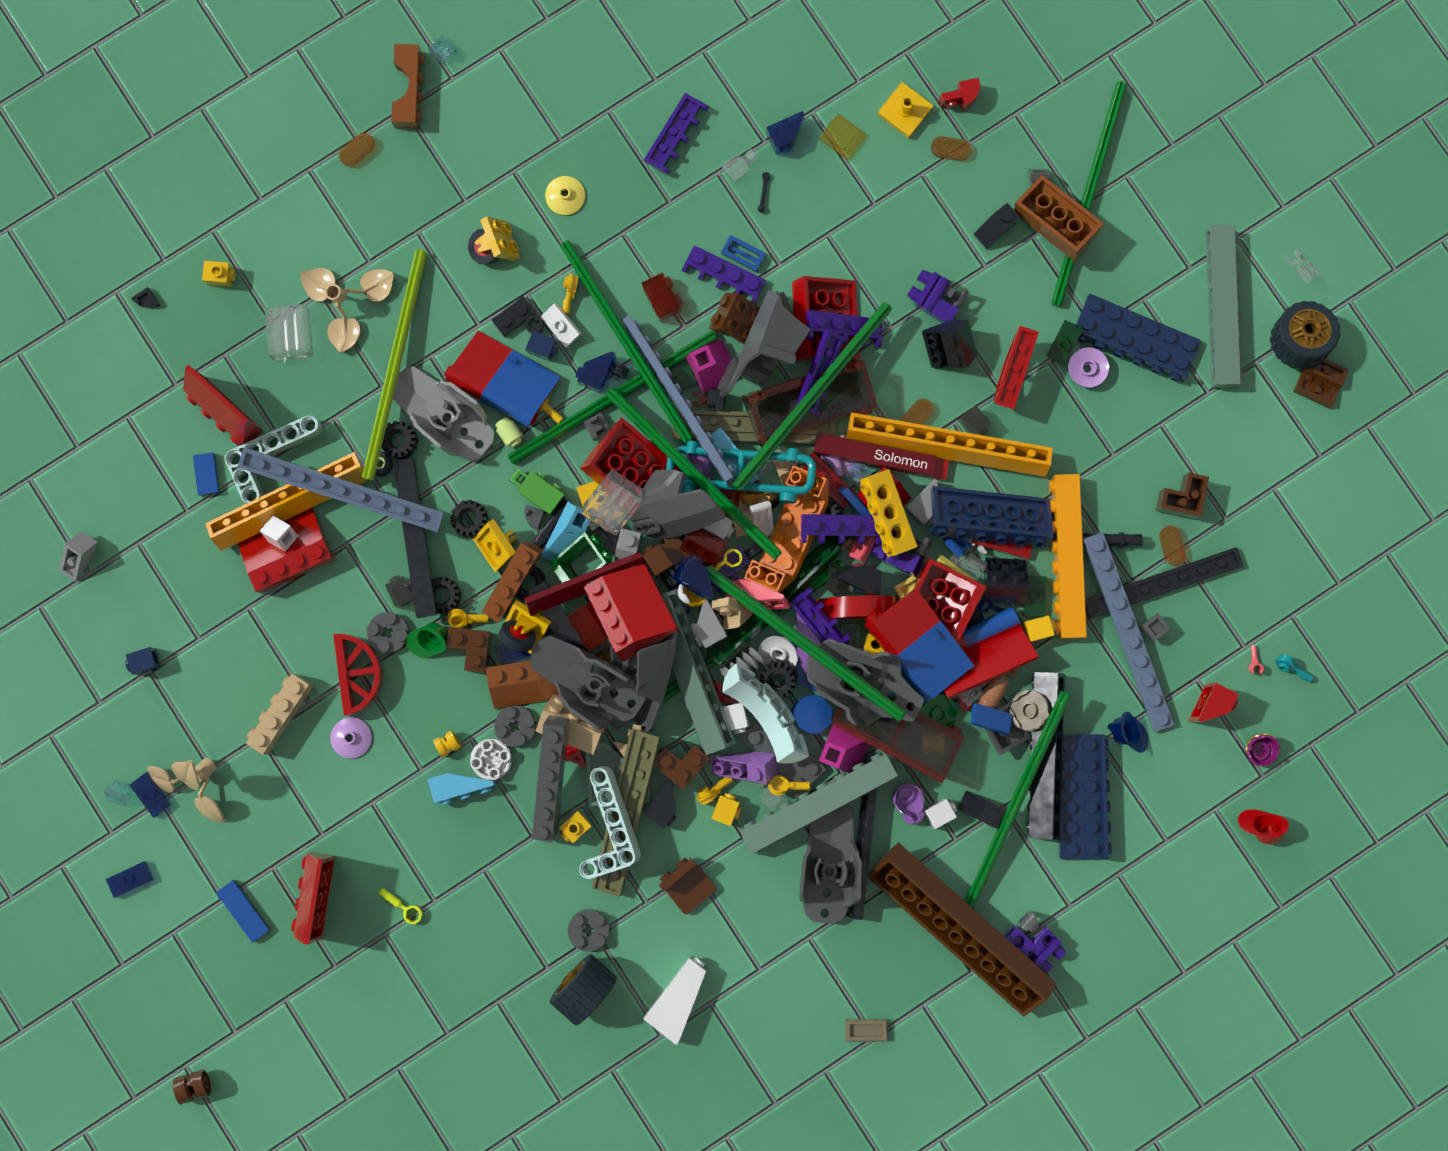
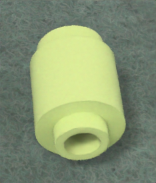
[495,417,524,448]

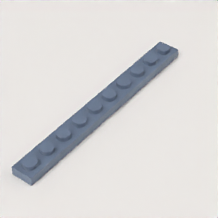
[623,315,735,487]
[237,447,444,532]
[1082,532,1174,732]

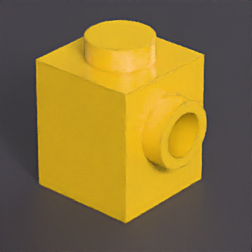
[202,261,236,287]
[1023,615,1057,642]
[711,793,742,826]
[559,810,593,843]

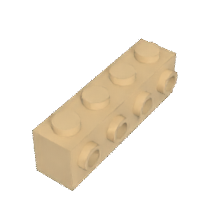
[246,674,314,755]

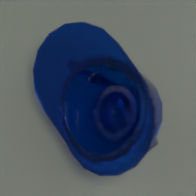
[1108,712,1149,753]

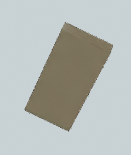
[845,1019,888,1041]

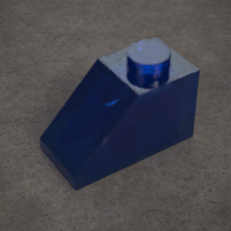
[766,111,804,155]
[575,351,616,394]
[671,556,714,600]

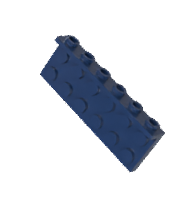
[1076,293,1201,382]
[930,486,1054,548]
[1059,734,1112,859]

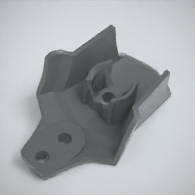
[717,290,811,397]
[807,638,924,727]

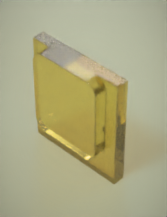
[819,113,867,160]

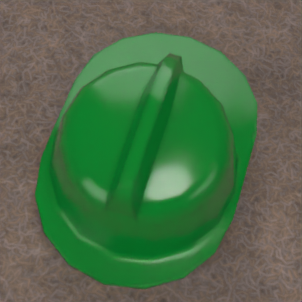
[405,622,448,658]

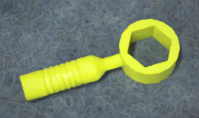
[696,549,742,579]
[378,888,423,924]

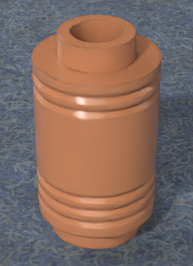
[978,675,1010,709]

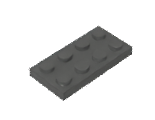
[740,721,826,798]

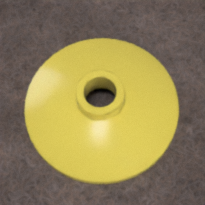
[545,176,585,216]

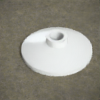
[758,636,798,674]

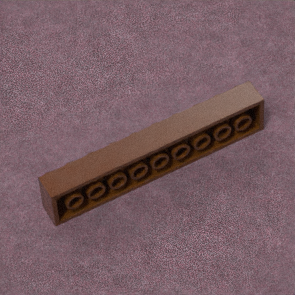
[867,842,1057,1017]

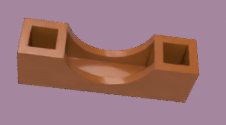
[391,44,425,129]
[481,540,544,623]

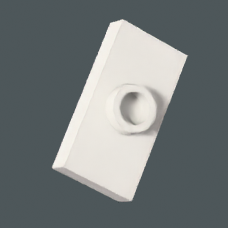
[541,303,582,347]
[750,500,774,537]

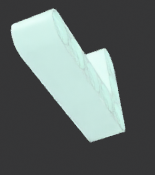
[225,416,322,503]
[579,766,641,879]

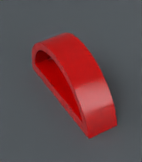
[993,326,1039,410]
[816,595,898,620]
[333,634,383,716]

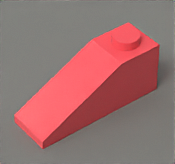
[726,579,790,610]

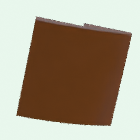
[1293,359,1349,409]

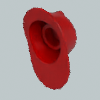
[1238,809,1289,844]

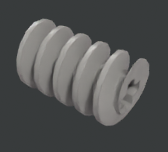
[720,646,766,679]

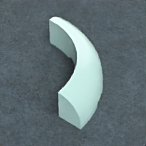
[723,663,809,764]

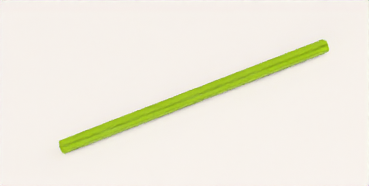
[362,249,427,481]

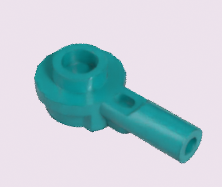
[1275,654,1313,682]

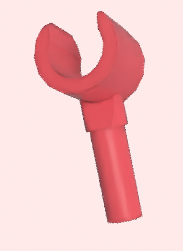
[1248,645,1264,674]

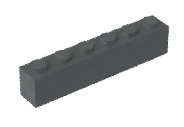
[532,715,570,843]

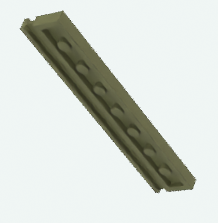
[672,410,835,444]
[591,728,661,897]

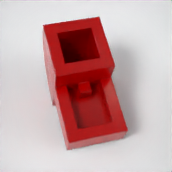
[939,77,980,111]

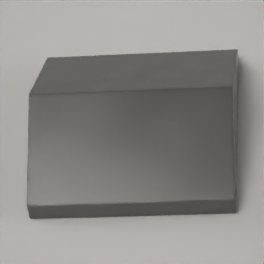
[985,701,1031,755]

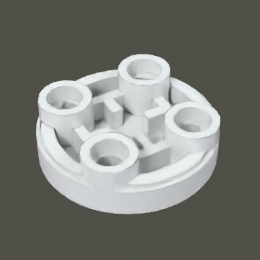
[470,739,512,780]

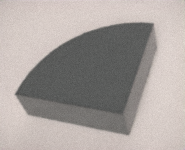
[524,505,545,530]

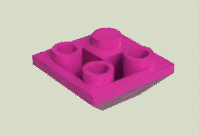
[686,340,732,394]
[818,723,872,773]

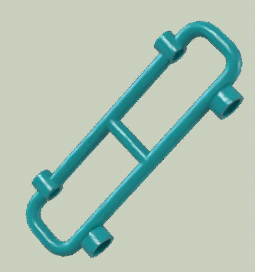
[666,441,816,504]

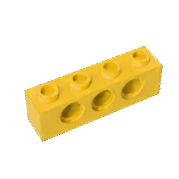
[860,469,917,557]

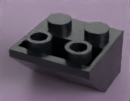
[922,320,977,368]
[984,557,1029,604]

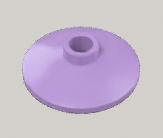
[1068,347,1109,388]
[330,717,372,758]

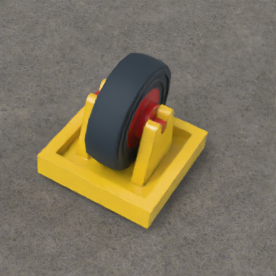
[468,216,520,265]
[499,600,552,654]

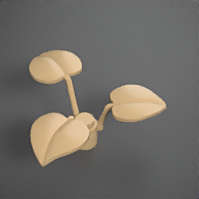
[301,268,394,352]
[147,758,227,822]

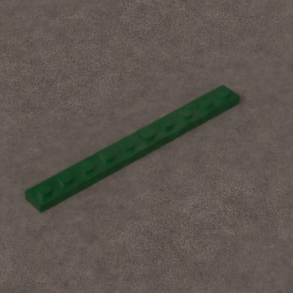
[706,513,858,669]

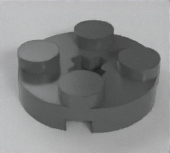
[367,612,409,653]
[494,706,536,747]
[568,909,610,952]

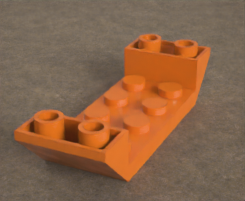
[744,465,829,593]

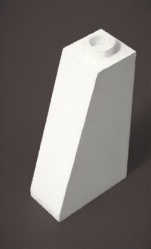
[643,957,706,1045]

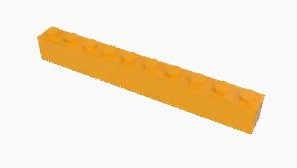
[846,412,1053,477]

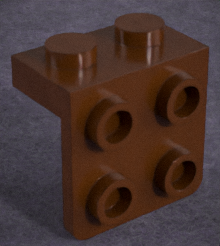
[709,293,760,345]
[659,857,716,914]

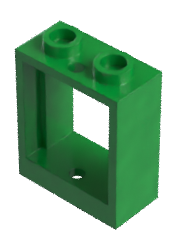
[549,532,613,597]

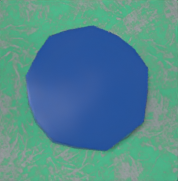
[791,695,833,734]

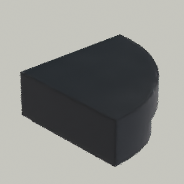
[131,287,160,308]

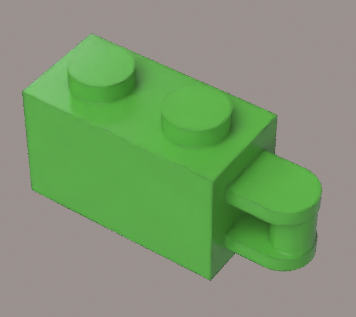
[509,468,566,516]

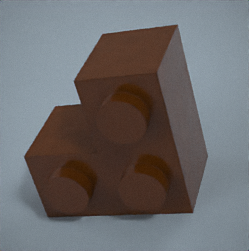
[1155,472,1209,519]
[642,536,691,579]
[446,627,492,673]
[654,745,710,790]

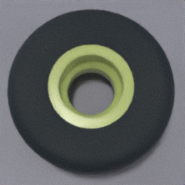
[375,451,393,476]

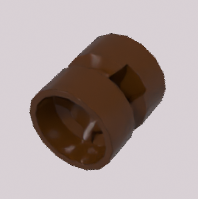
[173,1069,211,1105]

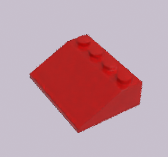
[792,276,860,362]
[183,365,263,446]
[580,418,682,510]
[238,507,336,594]
[912,558,986,643]
[584,563,678,662]
[291,852,335,945]

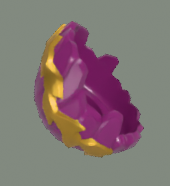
[1246,734,1281,766]

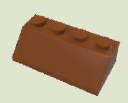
[1014,175,1104,262]
[486,660,559,709]

